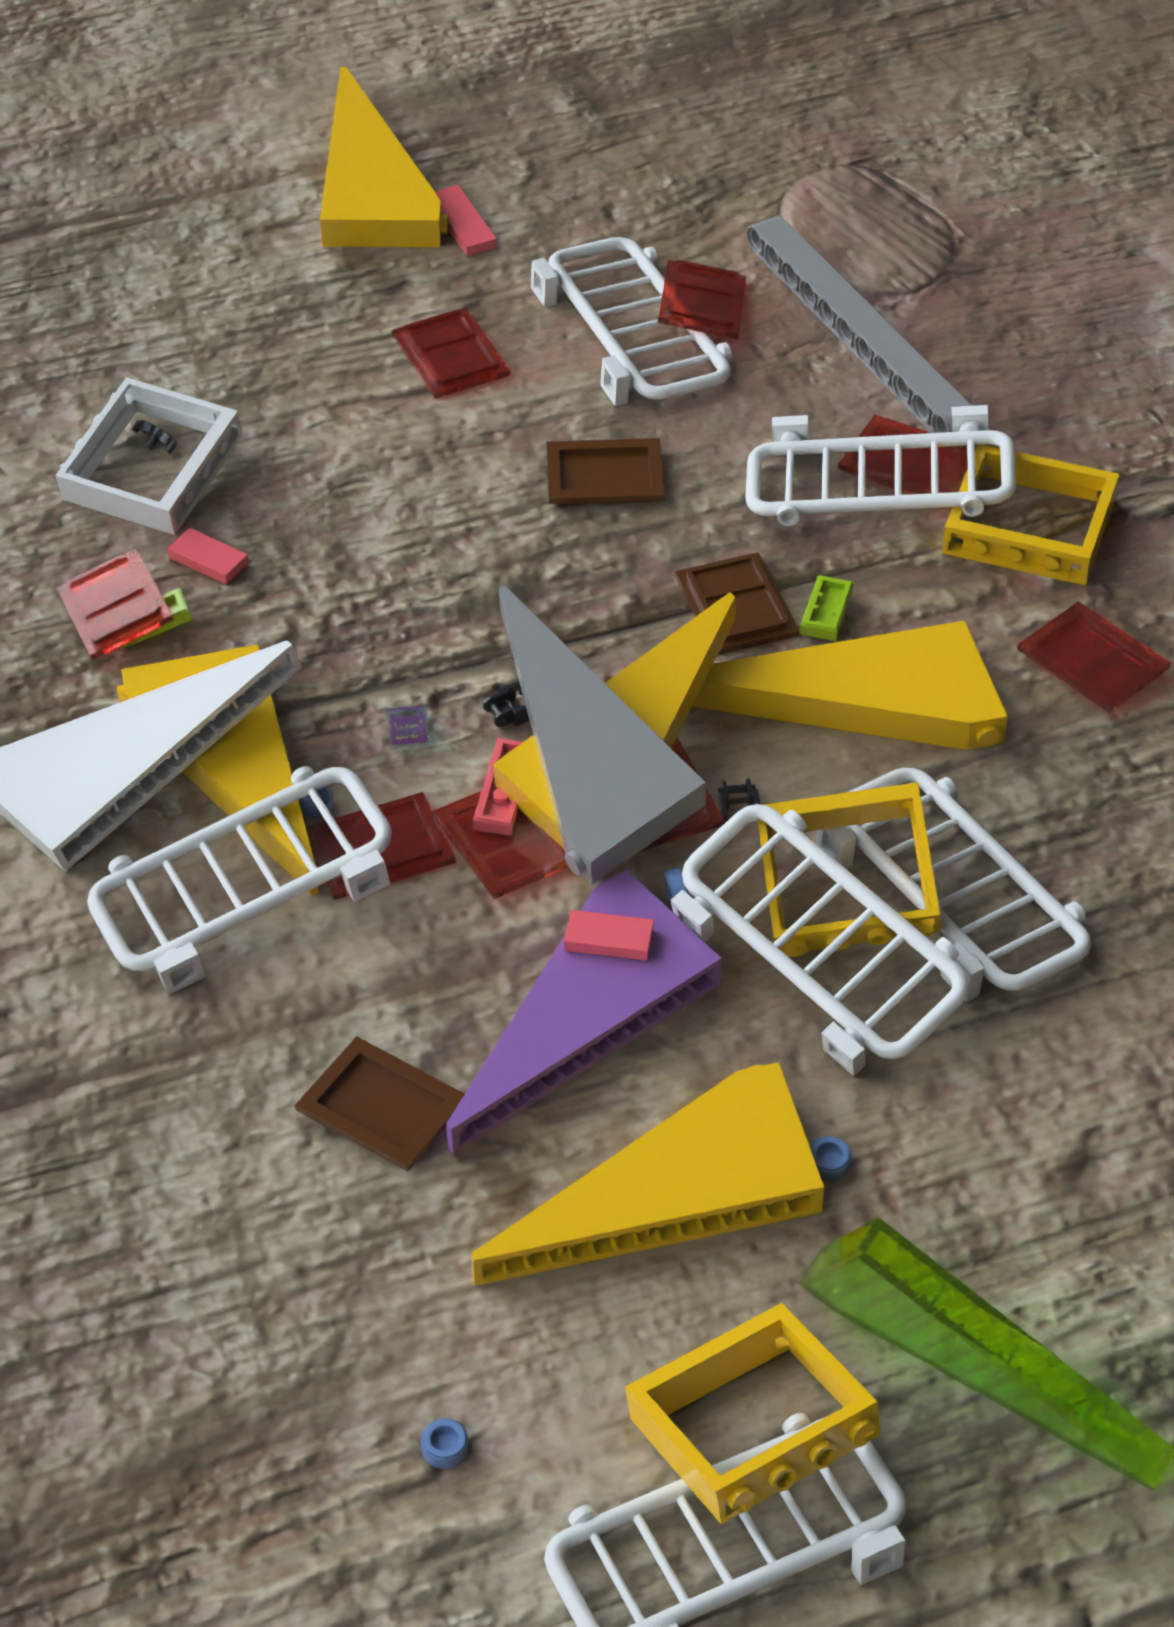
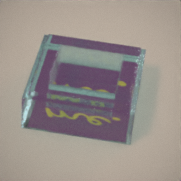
[387,705,429,746]

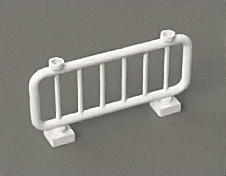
[531,237,732,406]
[745,405,1016,526]
[87,766,392,995]
[816,767,1091,1002]
[671,804,969,1076]
[544,1413,907,1627]

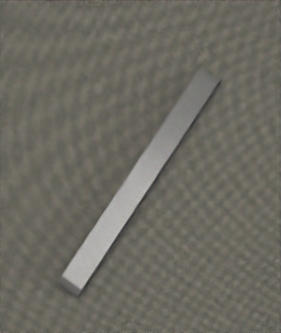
[746,216,971,433]

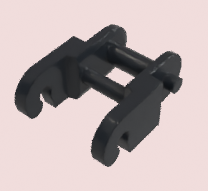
[483,682,530,727]
[717,778,761,824]

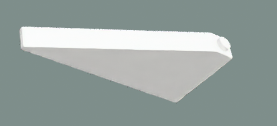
[0,640,302,872]

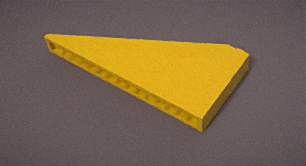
[320,67,448,247]
[493,592,735,852]
[692,620,1008,750]
[116,644,319,895]
[471,1062,824,1286]

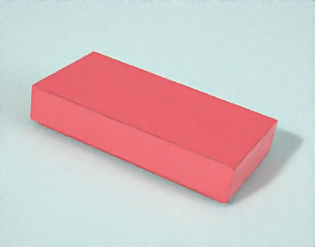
[167,528,249,585]
[564,910,654,961]

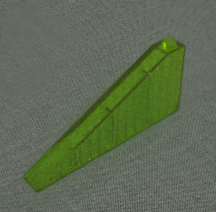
[798,1217,1174,1490]

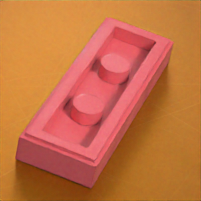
[435,185,497,256]
[473,738,523,836]

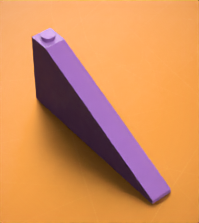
[446,869,722,1155]

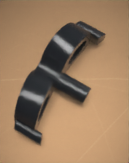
[131,420,177,454]

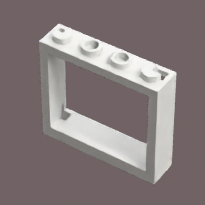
[55,377,243,535]

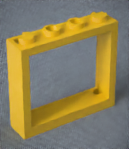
[942,445,1119,586]
[757,782,941,957]
[625,1303,881,1524]

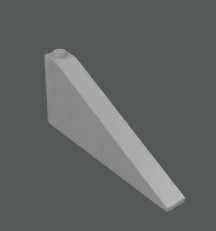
[498,585,706,884]

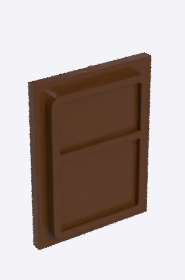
[546,438,665,504]
[675,552,800,655]
[295,1036,465,1172]

